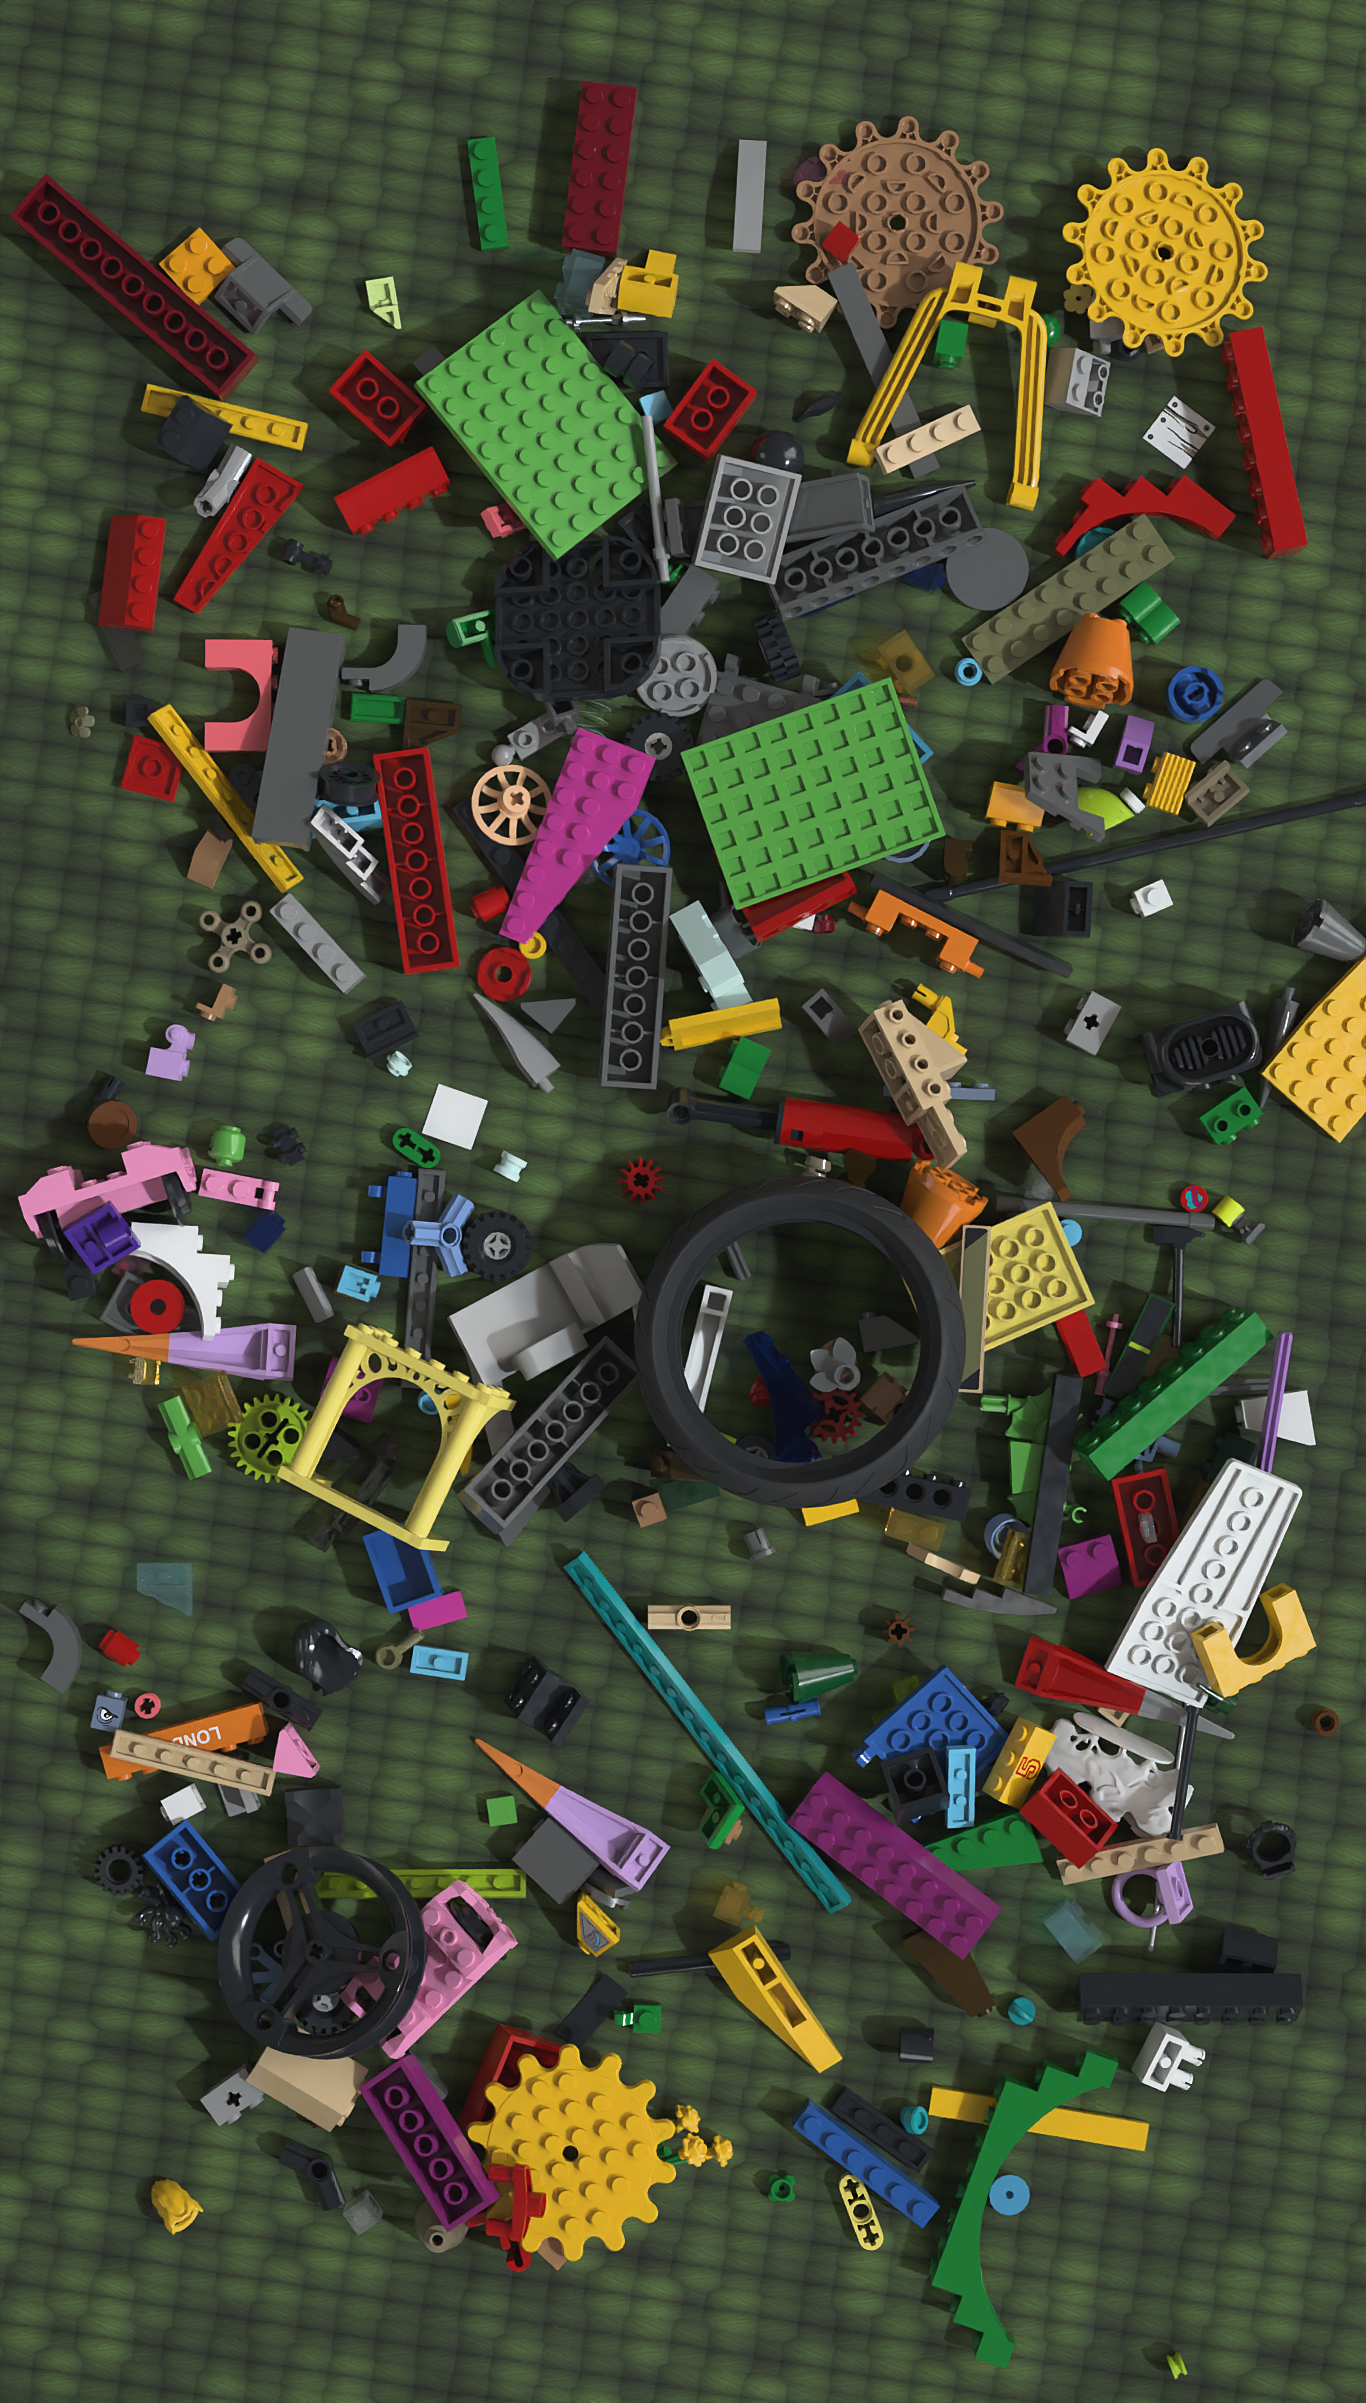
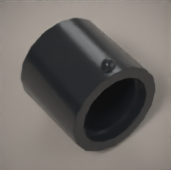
[898,2026,934,2064]

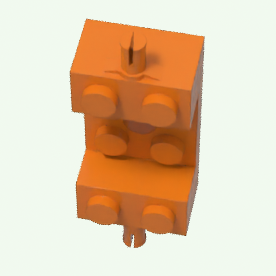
[847,890,984,979]

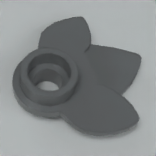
[810,1337,860,1392]

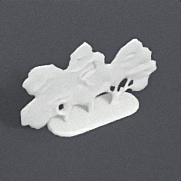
[1043,1712,1194,1837]

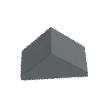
[521,998,577,1034]

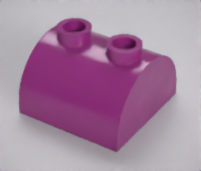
[319,1356,385,1424]

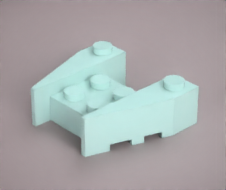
[669,900,753,1011]

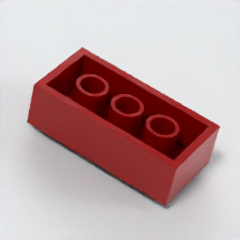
[1109,1466,1180,1588]

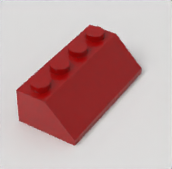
[334,446,451,536]
[98,515,167,633]

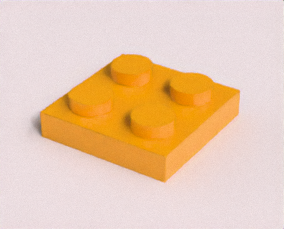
[159,227,236,305]

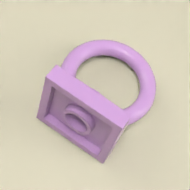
[1111,1861,1193,1928]

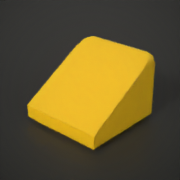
[645,250,677,274]

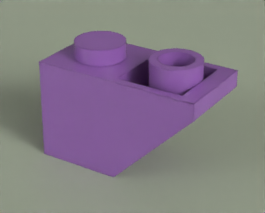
[1112,715,1155,776]

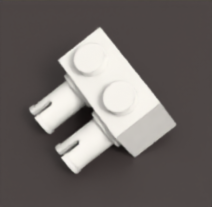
[1131,2022,1205,2092]

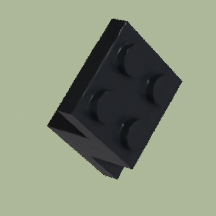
[504,1655,590,1747]

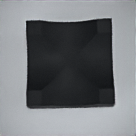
[284,1785,345,1847]

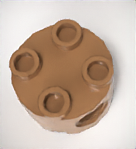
[860,1371,909,1424]

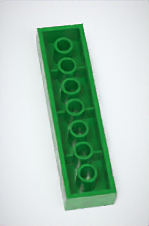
[1073,1306,1274,1481]

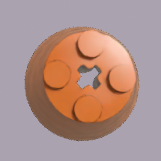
[1050,613,1134,709]
[899,1158,988,1250]

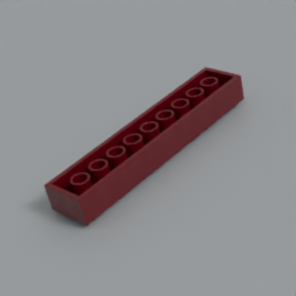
[10,174,259,402]

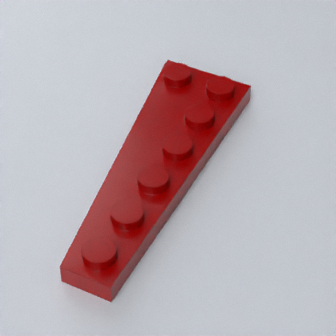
[173,457,305,615]

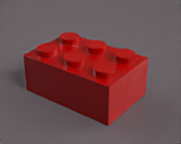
[328,349,429,452]
[663,358,757,464]
[1019,1767,1118,1869]

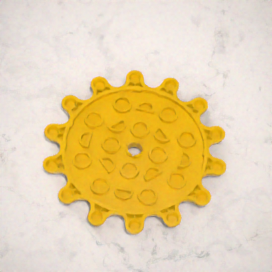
[1062,148,1268,357]
[466,2043,676,2262]

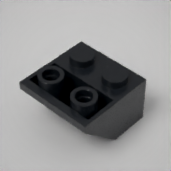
[1032,881,1093,939]

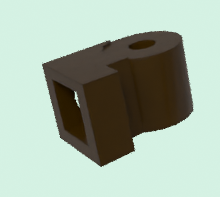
[942,839,973,885]

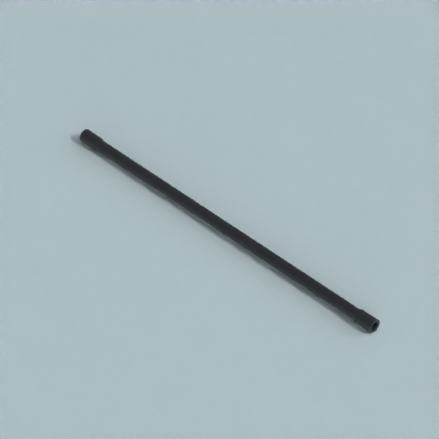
[924,789,1366,903]

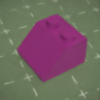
[1057,1531,1123,1600]

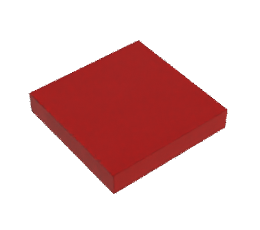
[120,735,184,803]

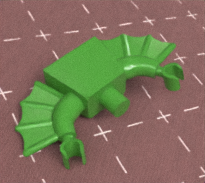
[1005,1387,1087,1527]

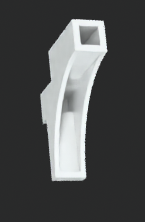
[129,1222,235,1341]

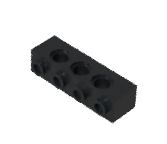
[856,1469,971,1522]

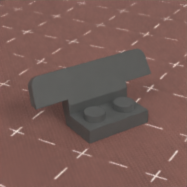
[214,238,312,335]
[1191,679,1288,769]

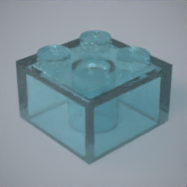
[554,249,606,318]

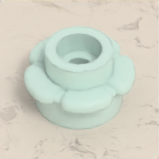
[386,1051,412,1076]

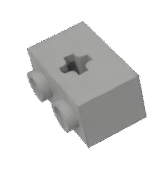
[1063,991,1121,1056]
[200,2061,264,2126]

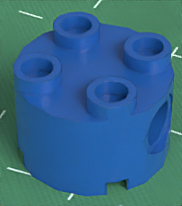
[1164,666,1223,725]

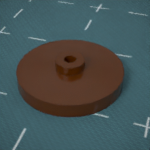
[87,1099,137,1149]

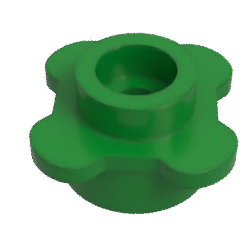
[661,563,685,589]
[768,2174,796,2202]

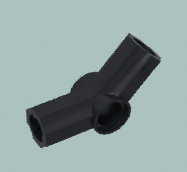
[278,2139,346,2211]

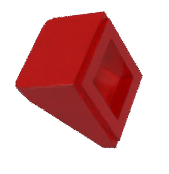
[821,221,861,264]

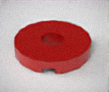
[477,947,532,1002]
[130,1279,186,1334]

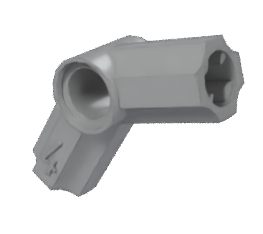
[193,444,253,518]

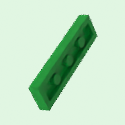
[467,137,509,252]

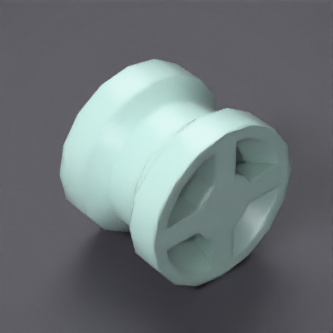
[493,1150,527,1182]

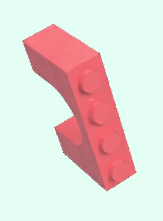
[205,639,279,753]

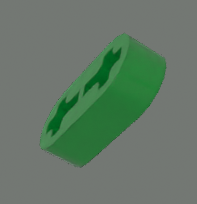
[393,1128,441,1168]

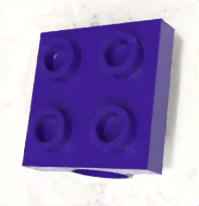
[63,1200,141,1275]

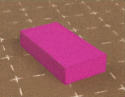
[408,1590,468,1631]

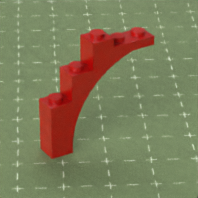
[1053,475,1236,560]

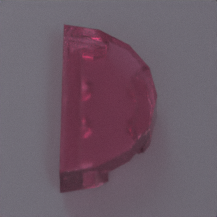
[793,156,848,185]

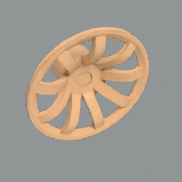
[471,765,552,846]

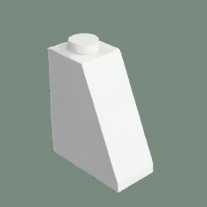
[1235,1389,1316,1445]

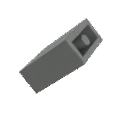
[512,1818,600,1904]

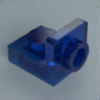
[903,563,948,594]

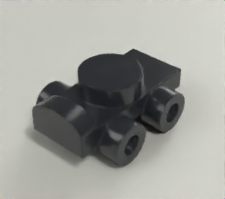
[270,1125,307,1166]

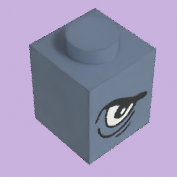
[90,1689,128,1733]

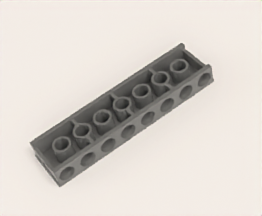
[765,484,987,622]
[251,627,346,851]

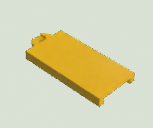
[660,998,782,1051]

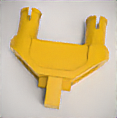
[911,983,967,1055]

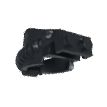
[1245,1820,1297,1880]

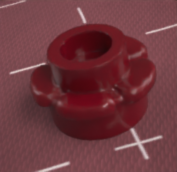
[813,915,837,934]

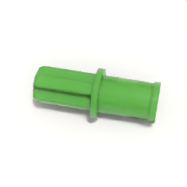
[979,1394,1027,1416]

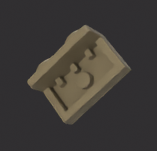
[1184,760,1250,827]

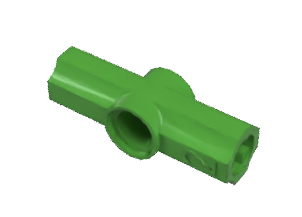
[158,1395,213,1480]

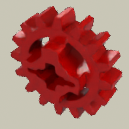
[804,1388,864,1444]

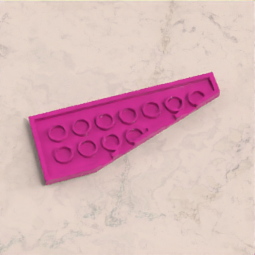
[499,727,656,944]

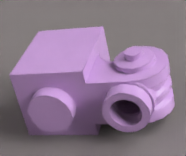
[146,1024,195,1081]

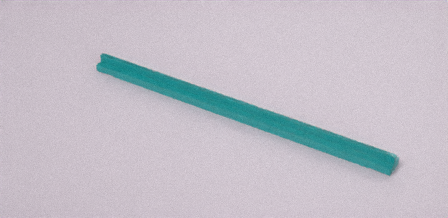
[563,1551,851,1914]

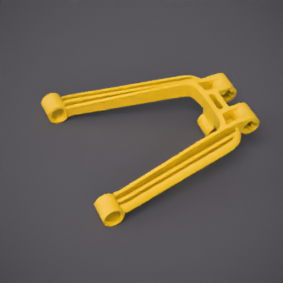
[846,261,1047,511]

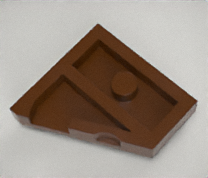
[998,830,1052,887]

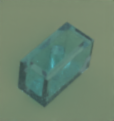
[1041,1897,1103,1965]

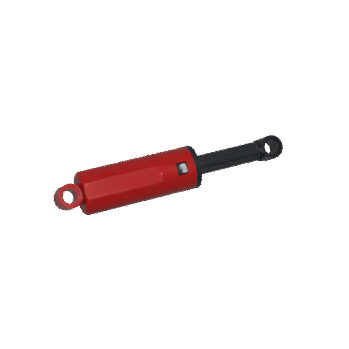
[667,1087,935,1163]

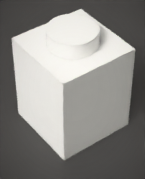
[160,1783,206,1825]

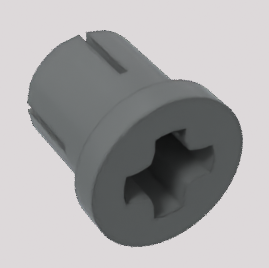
[743,1528,776,1563]

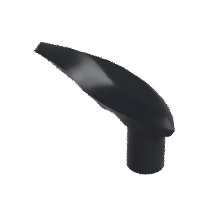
[796,391,844,423]

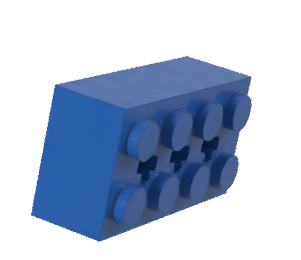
[140,1819,242,1941]

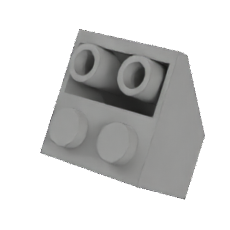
[1043,348,1110,417]

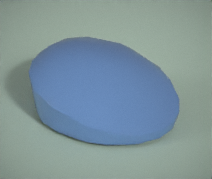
[984,1513,1030,1564]

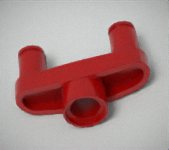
[486,2163,547,2242]

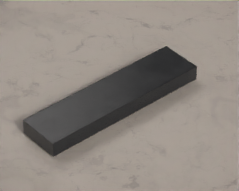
[829,2086,935,2174]

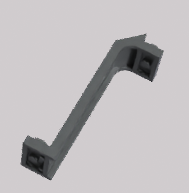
[663,472,875,559]

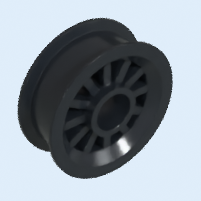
[318,762,381,807]

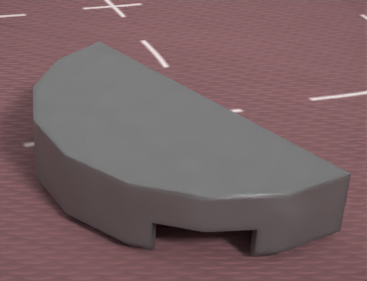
[579,1880,631,1910]

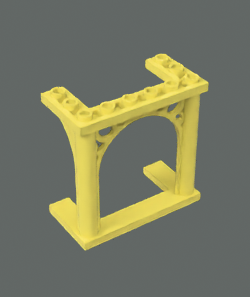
[277,1323,516,1551]

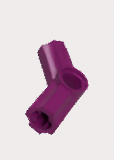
[1015,705,1069,778]

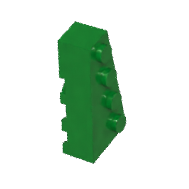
[920,1805,1044,1871]

